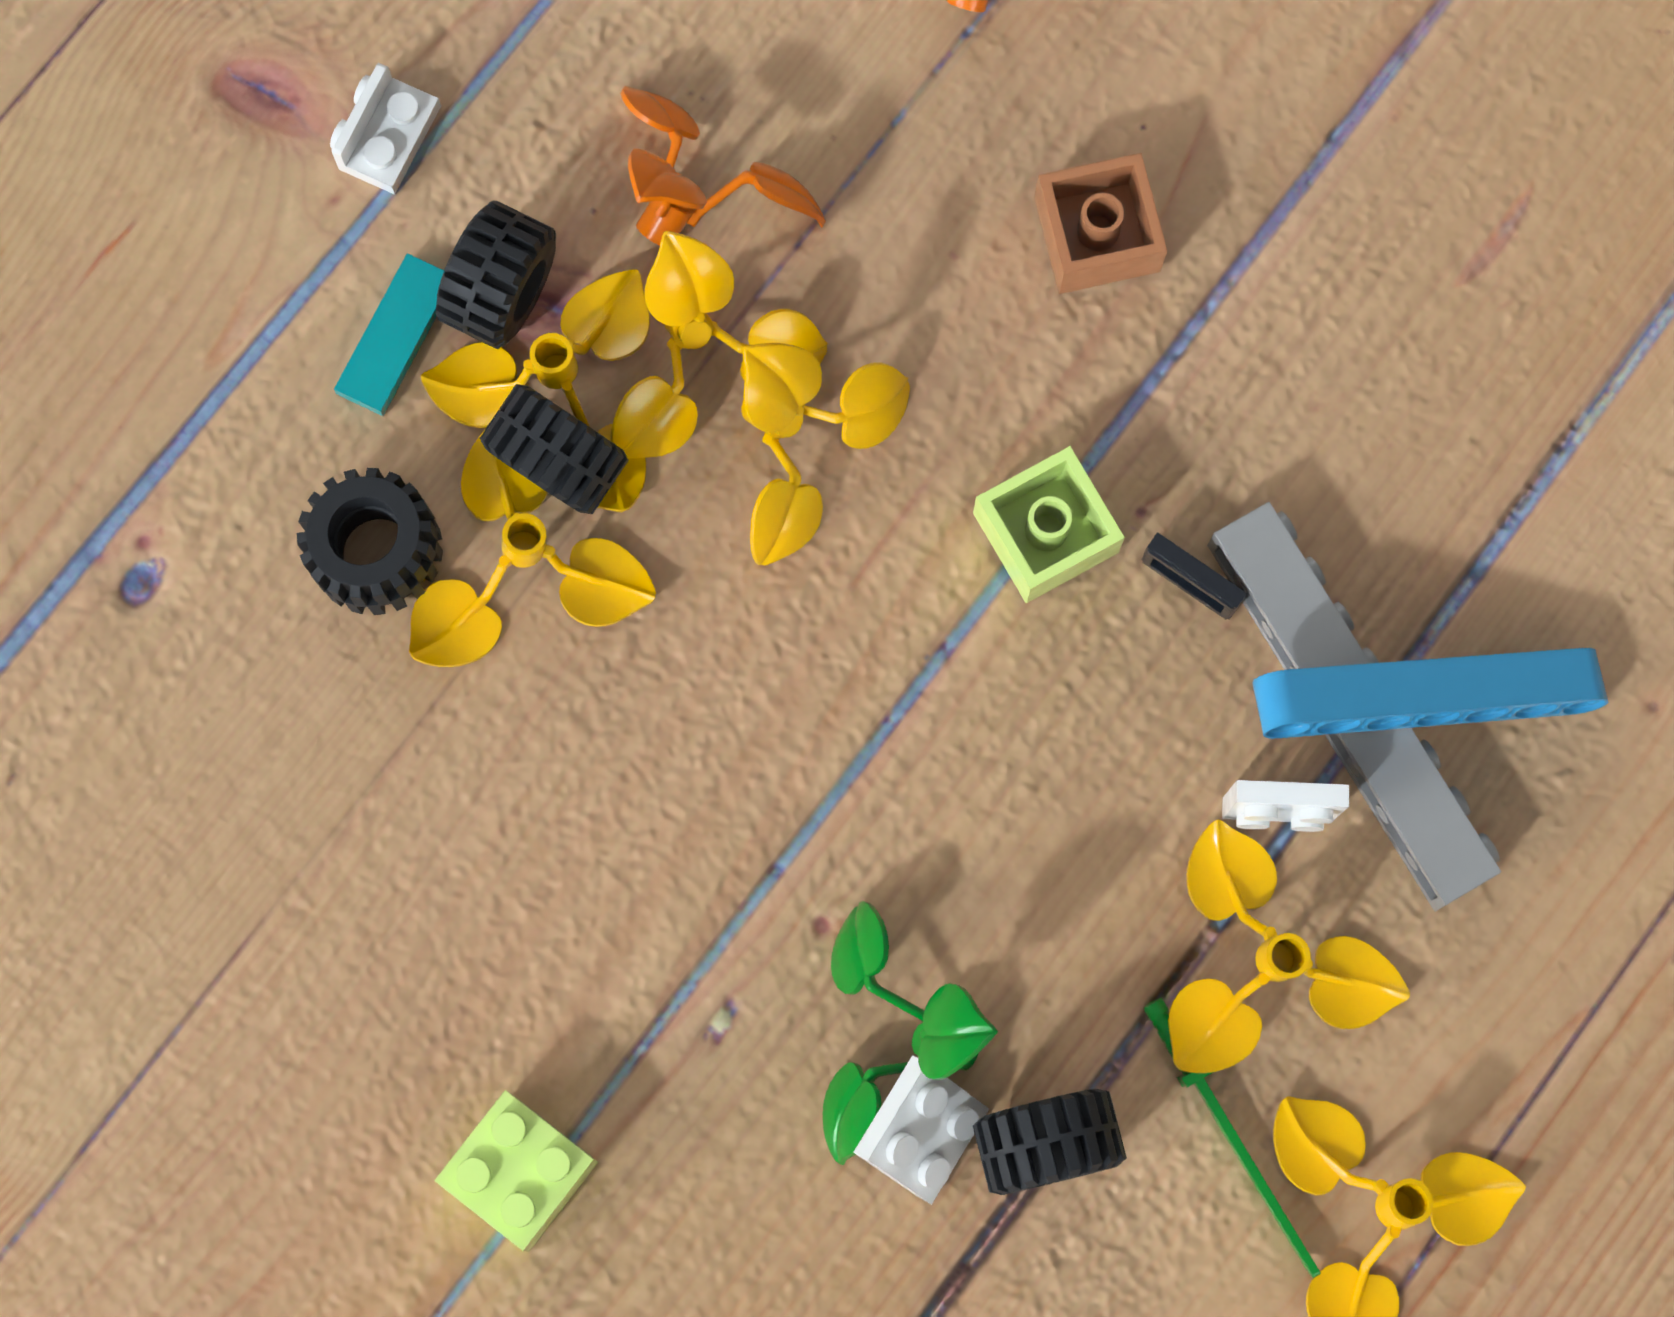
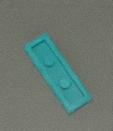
[334,253,444,416]

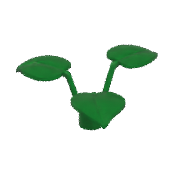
[822,901,998,1165]

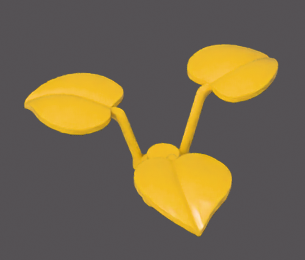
[610,231,828,458]
[421,269,650,512]
[741,343,910,565]
[409,430,656,667]
[1168,819,1410,1073]
[1273,1096,1526,1317]

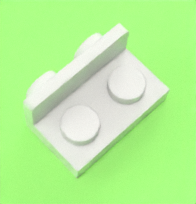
[330,63,441,195]

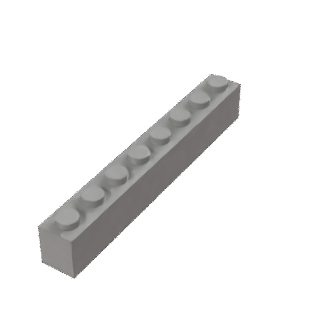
[1207,502,1501,912]

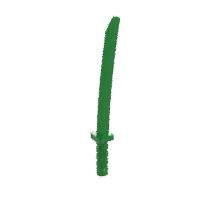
[1143,997,1321,1278]

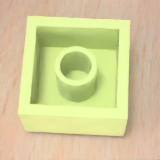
[973,446,1125,603]
[434,1090,598,1252]

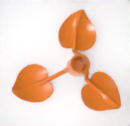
[620,86,826,246]

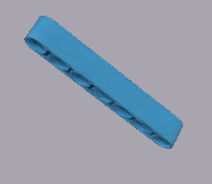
[1252,648,1609,739]

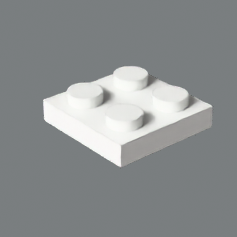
[1222,780,1349,832]
[853,1055,989,1205]

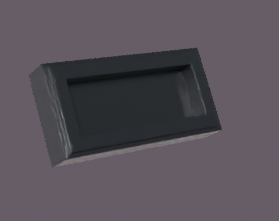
[1141,532,1247,620]

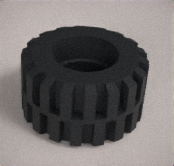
[436,200,556,349]
[480,384,629,514]
[297,468,443,615]
[973,1089,1127,1195]

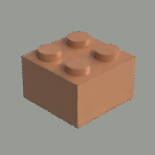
[1034,153,1167,294]

